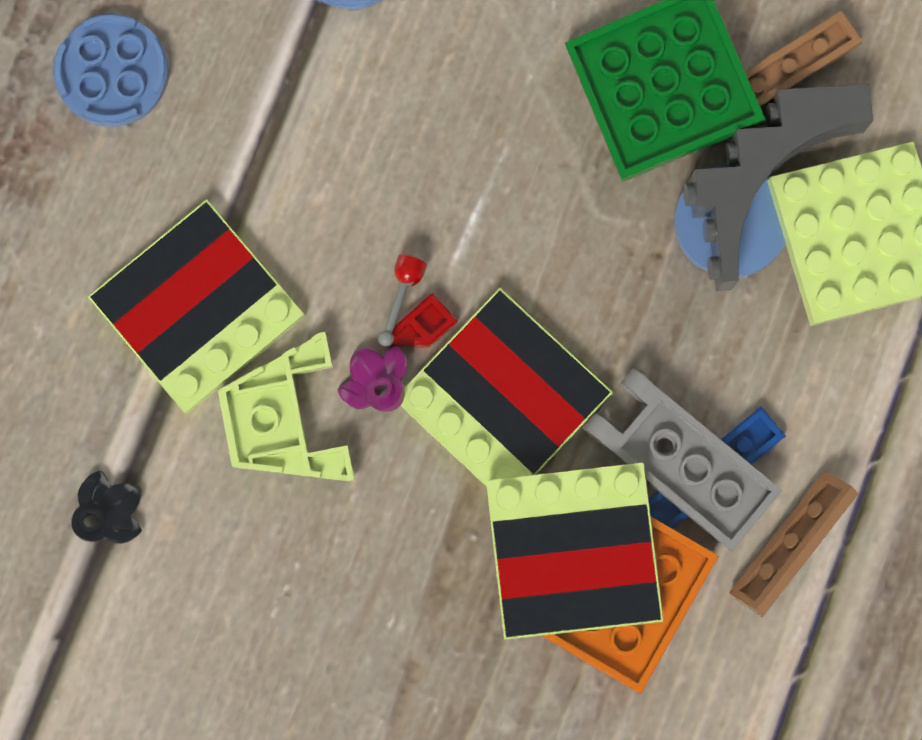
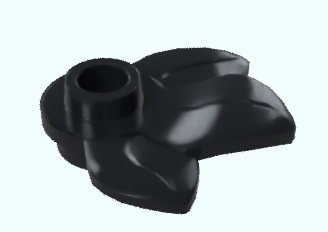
[71,471,142,544]

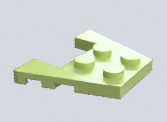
[218,332,355,482]

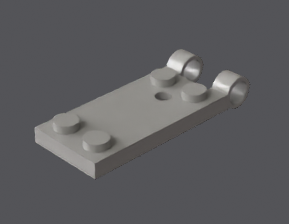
[583,369,782,552]

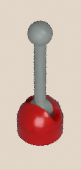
[378,254,427,346]

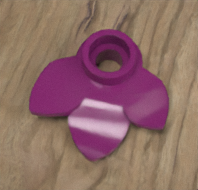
[338,346,408,412]

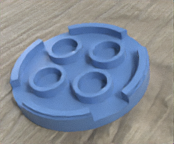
[53,14,169,127]
[674,164,786,278]

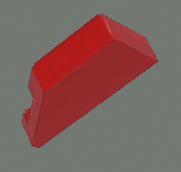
[389,293,458,348]

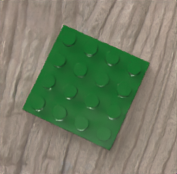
[565,0,765,182]

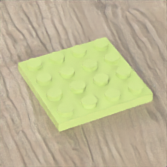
[767,142,922,326]

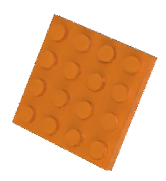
[541,516,719,694]

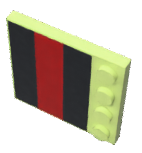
[88,199,305,415]
[400,288,613,487]
[486,463,663,640]

